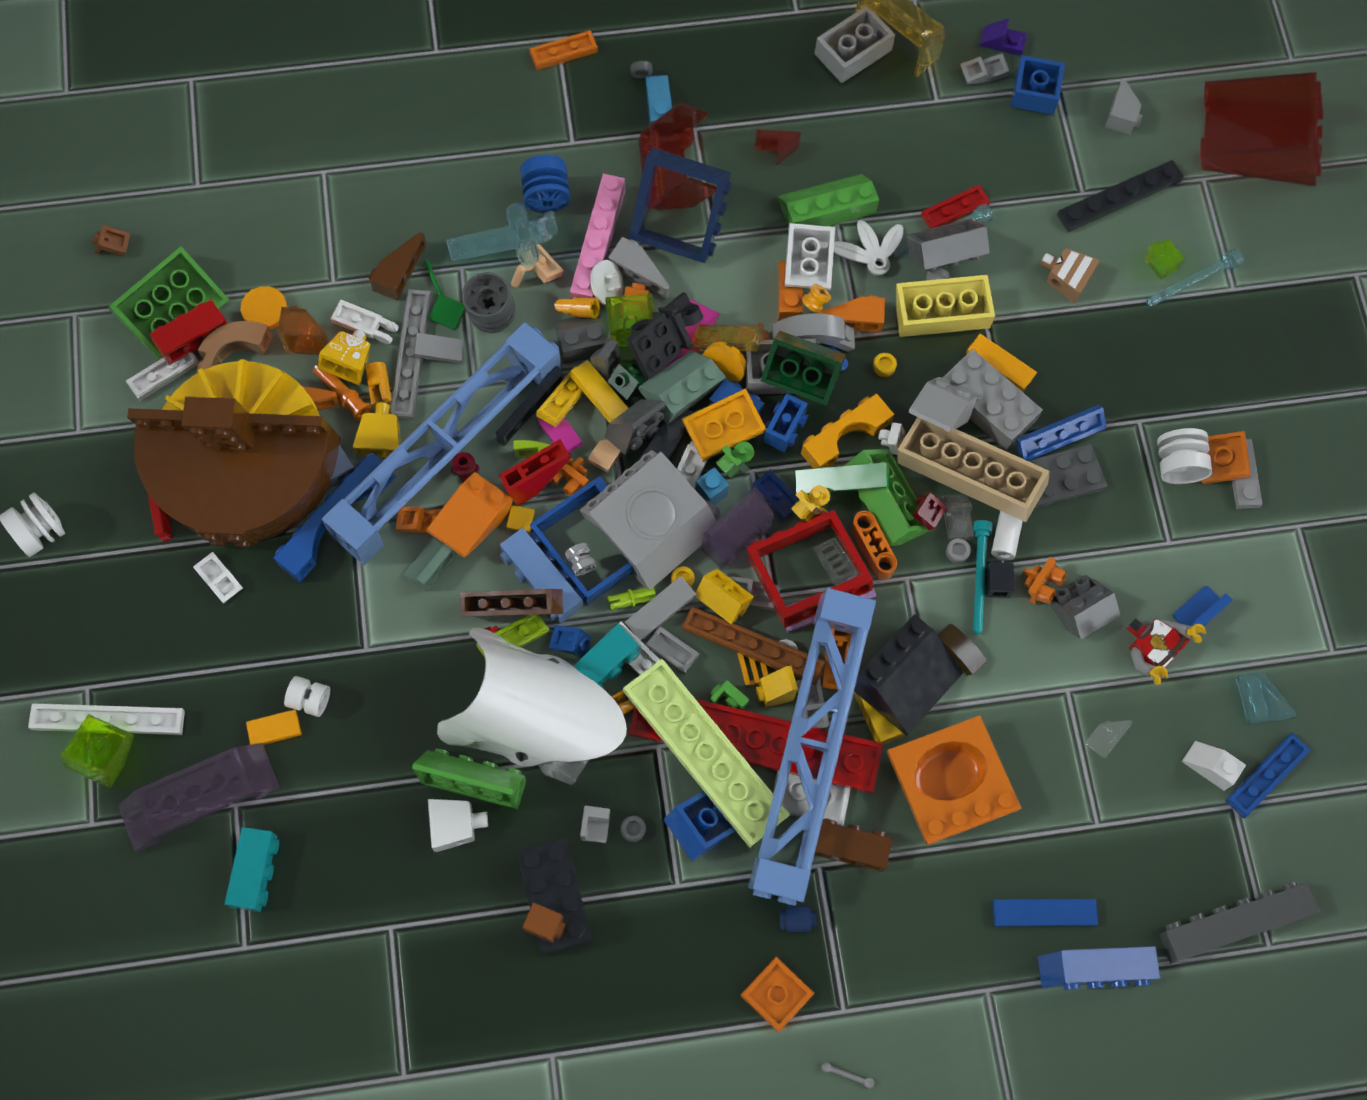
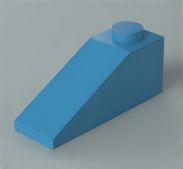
[646,75,673,135]

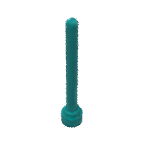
[973,520,993,634]

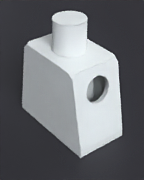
[428,799,488,852]

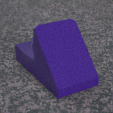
[979,18,1027,56]

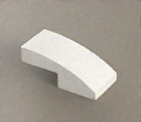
[193,552,243,604]

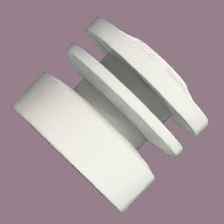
[1157,428,1212,484]
[0,492,66,557]

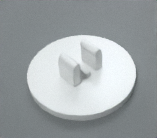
[590,260,624,306]

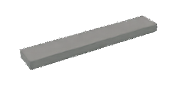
[390,289,432,420]

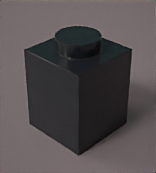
[985,560,1015,598]

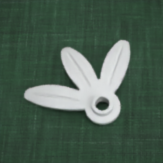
[834,220,903,276]

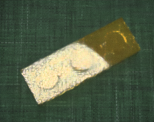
[692,325,763,351]

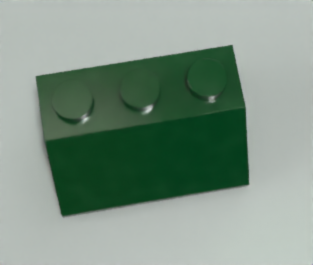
[760,331,846,406]

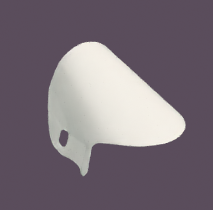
[437,628,627,766]

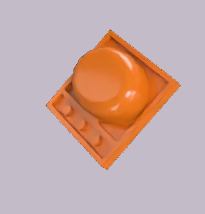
[887,715,1022,846]

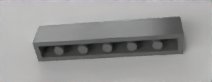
[1159,881,1320,964]

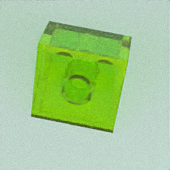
[605,294,657,346]
[60,714,134,788]

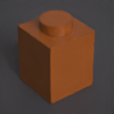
[522,903,566,943]

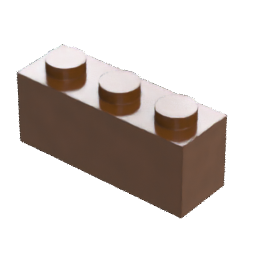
[814,818,893,872]

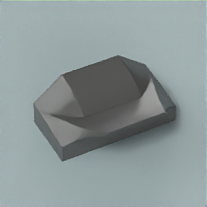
[590,331,622,381]

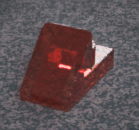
[755,129,801,165]

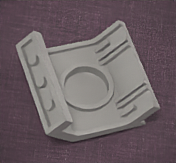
[580,450,721,590]

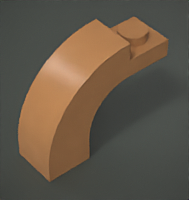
[197,321,273,372]

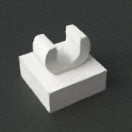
[878,423,906,455]

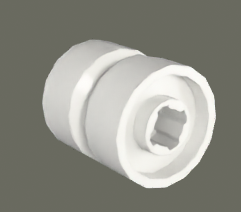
[284,676,330,717]

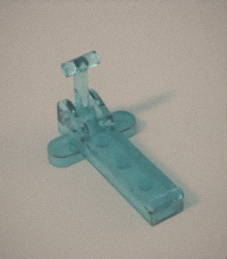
[446,202,558,267]

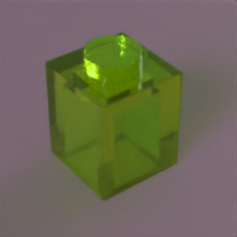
[1144,238,1185,280]

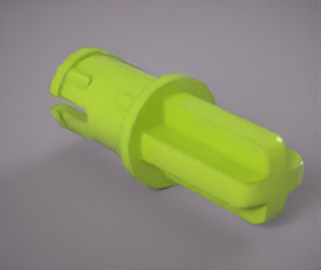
[607,587,656,611]

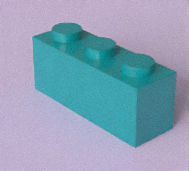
[573,624,642,689]
[225,827,279,912]

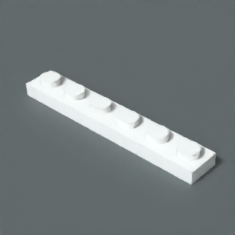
[28,703,185,735]

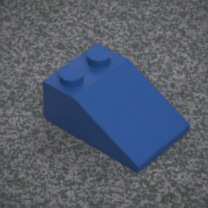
[663,791,737,861]

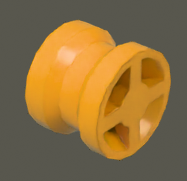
[802,284,831,313]

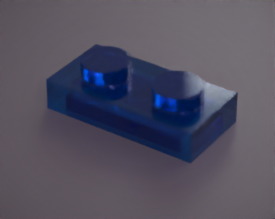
[752,469,799,521]

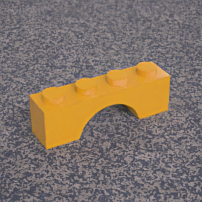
[801,394,894,469]

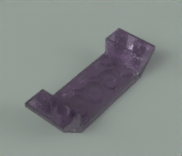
[118,743,281,853]

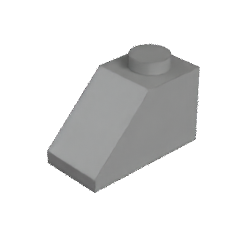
[1105,79,1142,135]

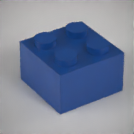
[1010,55,1065,115]

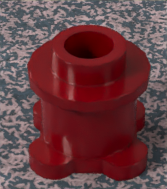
[451,452,479,483]

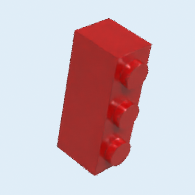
[150,299,227,365]

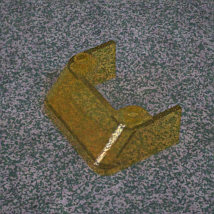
[856,0,945,77]

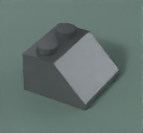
[554,314,607,364]

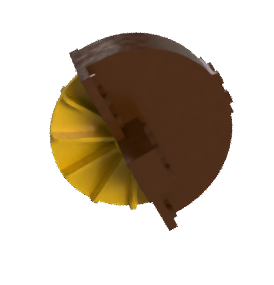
[127,359,341,548]

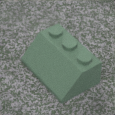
[637,350,726,424]

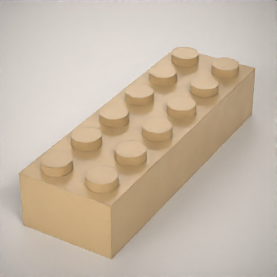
[897,417,1050,522]

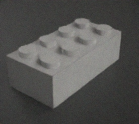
[943,349,1043,451]

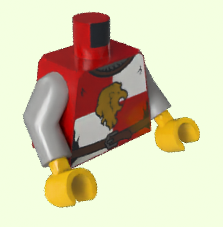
[1126,618,1207,685]

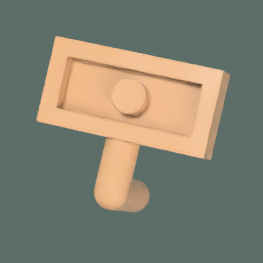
[511,240,564,288]

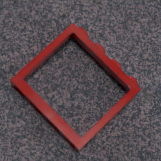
[747,510,873,629]

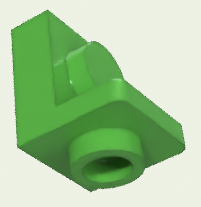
[710,680,750,710]

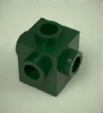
[608,360,649,400]

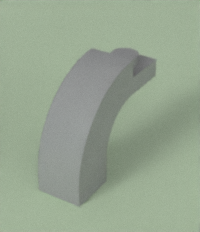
[772,314,855,352]

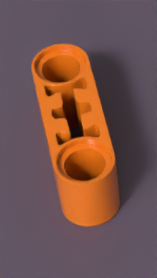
[851,511,897,580]

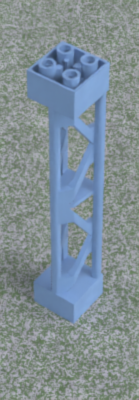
[322,322,561,566]
[748,588,876,906]

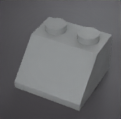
[909,377,977,432]

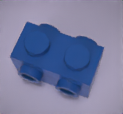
[764,393,809,453]

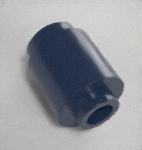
[780,906,817,933]

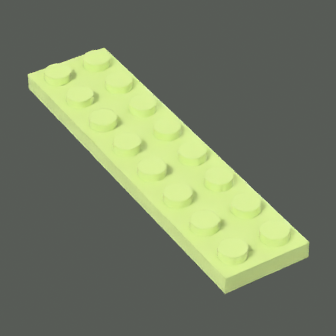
[622,659,790,848]

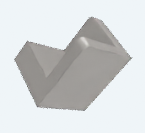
[580,806,610,843]

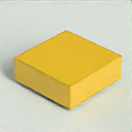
[506,505,535,534]

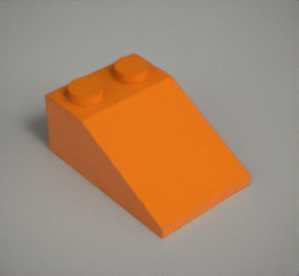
[427,472,513,558]

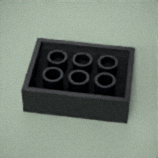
[854,614,963,736]

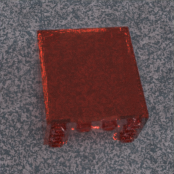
[1200,72,1323,186]

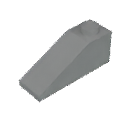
[608,237,669,300]

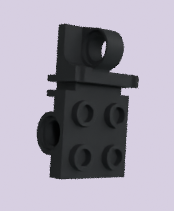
[626,292,703,379]

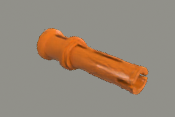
[313,365,372,421]

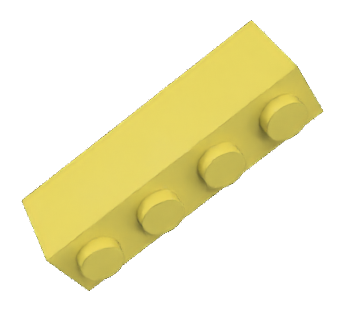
[896,275,995,337]

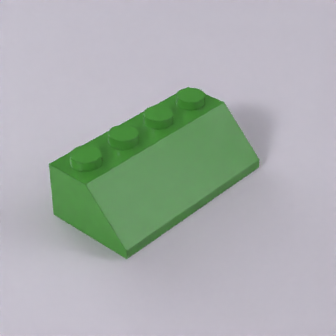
[778,174,879,228]
[844,449,933,546]

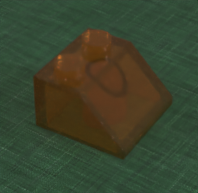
[277,306,329,355]

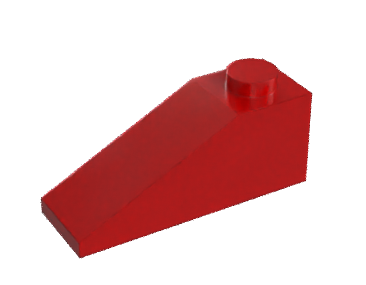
[498,439,571,506]

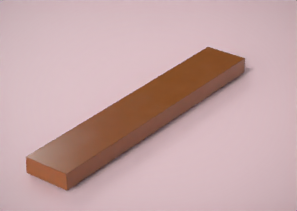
[681,607,826,685]

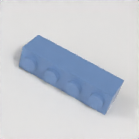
[500,528,583,624]

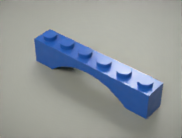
[274,452,396,583]

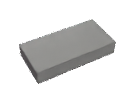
[414,333,463,364]
[645,626,699,675]

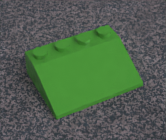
[108,246,229,359]
[412,749,526,809]

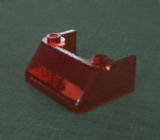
[639,102,717,210]

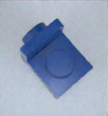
[548,625,591,659]

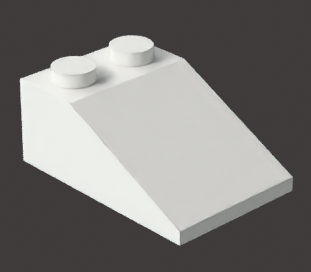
[785,223,835,290]

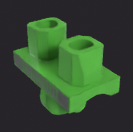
[716,442,754,478]

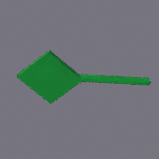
[424,260,465,330]

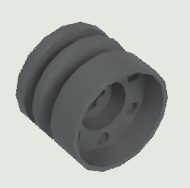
[462,272,516,333]

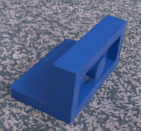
[1172,586,1233,627]

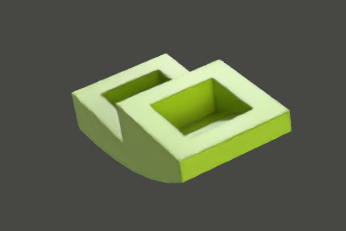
[513,440,549,458]

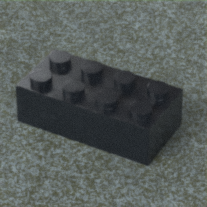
[516,838,593,956]

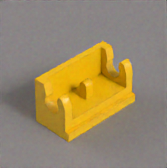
[696,569,754,624]

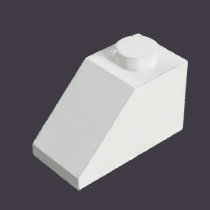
[1181,741,1246,791]

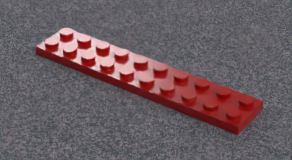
[628,699,883,794]

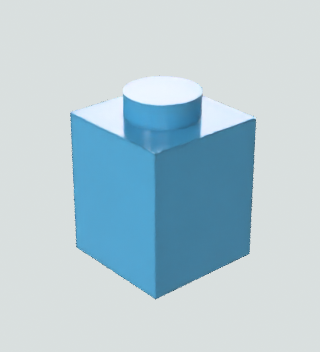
[695,467,729,505]

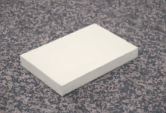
[773,771,851,826]

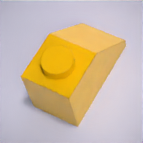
[756,665,798,708]

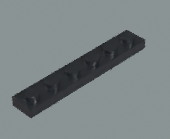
[1057,160,1184,232]

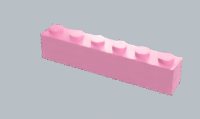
[570,174,625,299]

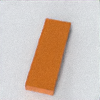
[529,30,598,70]

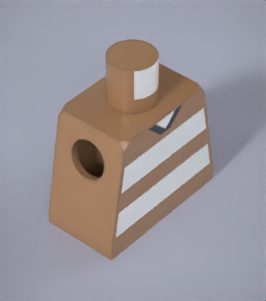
[1040,248,1100,304]

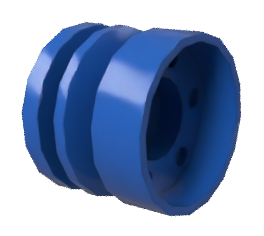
[520,155,571,213]

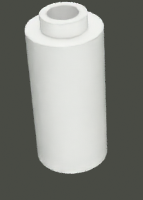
[991,511,1023,560]

